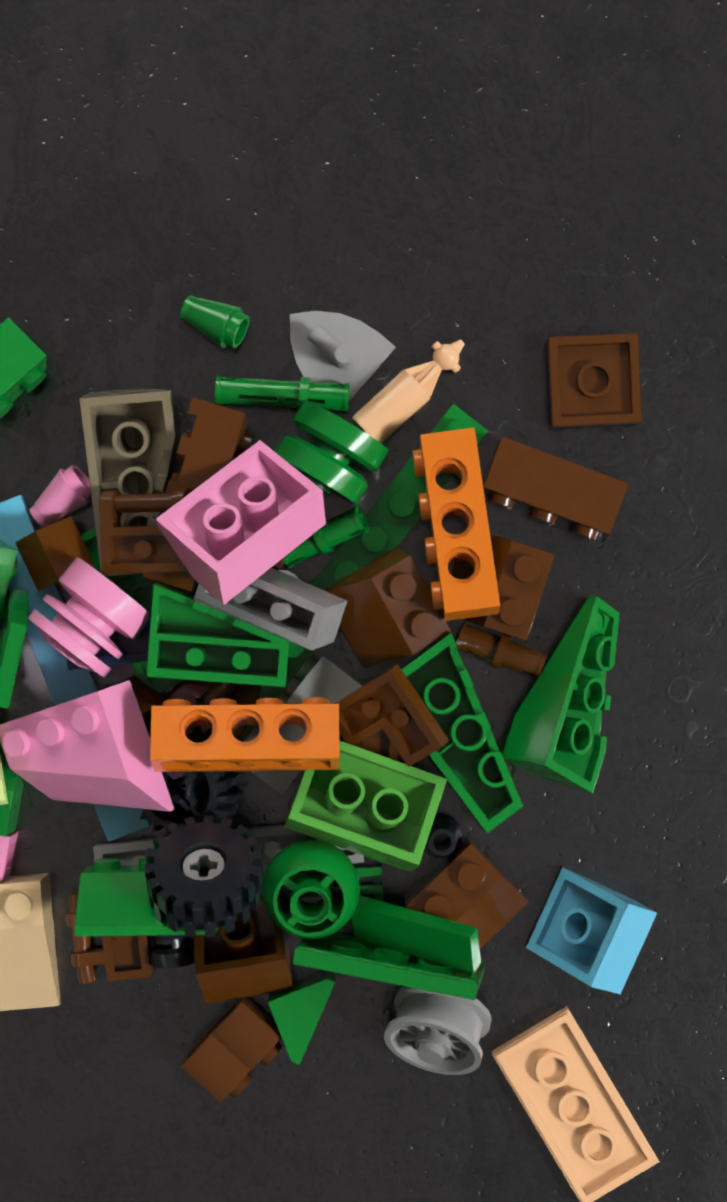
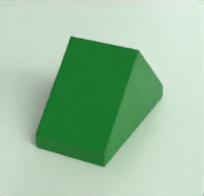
[268,971,336,1065]

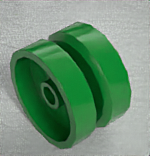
[274,400,389,506]

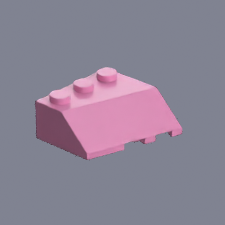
[0,680,174,812]

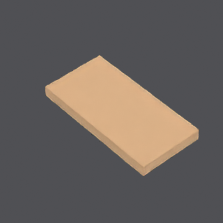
[491,1006,659,1202]

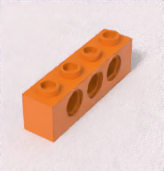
[412,427,500,621]
[150,697,340,772]

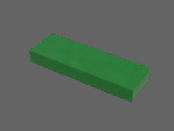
[352,895,481,973]

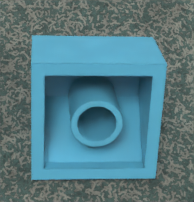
[526,867,657,994]

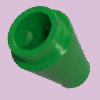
[180,295,250,348]

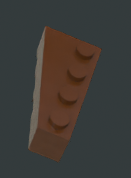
[142,397,254,594]

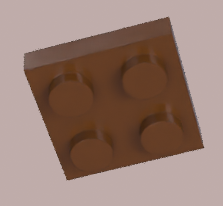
[547,333,642,428]

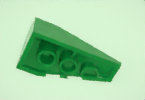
[502,595,620,793]

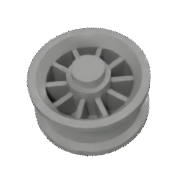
[384,986,492,1075]

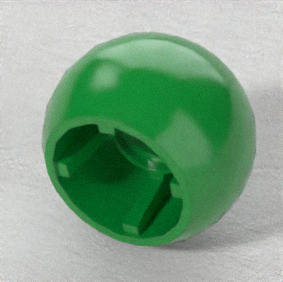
[262,839,360,939]

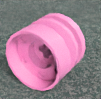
[28,557,151,678]

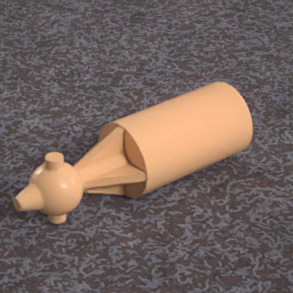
[351,339,465,444]

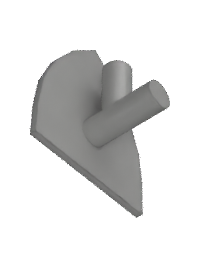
[290,311,396,414]

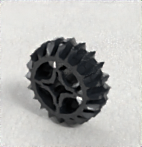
[139,725,244,837]

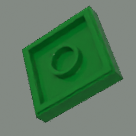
[0,588,29,709]

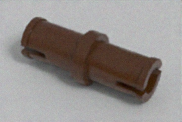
[456,622,547,680]

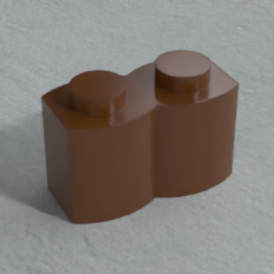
[181,997,282,1102]

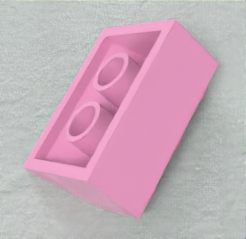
[156,440,326,605]

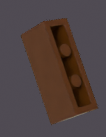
[483,436,629,541]

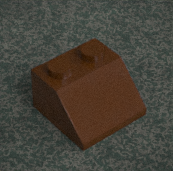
[440,528,555,641]
[324,547,451,668]
[404,837,529,949]
[193,895,294,1004]

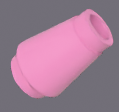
[29,465,91,527]

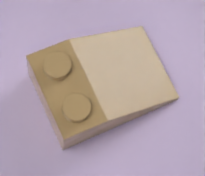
[0,873,61,1011]

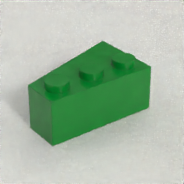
[147,582,289,687]

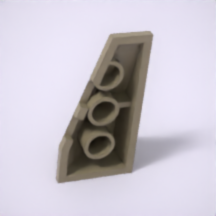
[79,389,176,576]

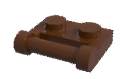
[99,488,192,573]

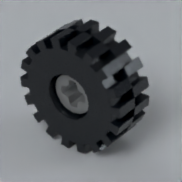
[144,815,264,938]

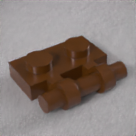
[65,892,153,984]

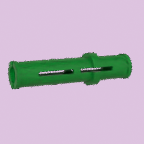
[215,375,350,412]

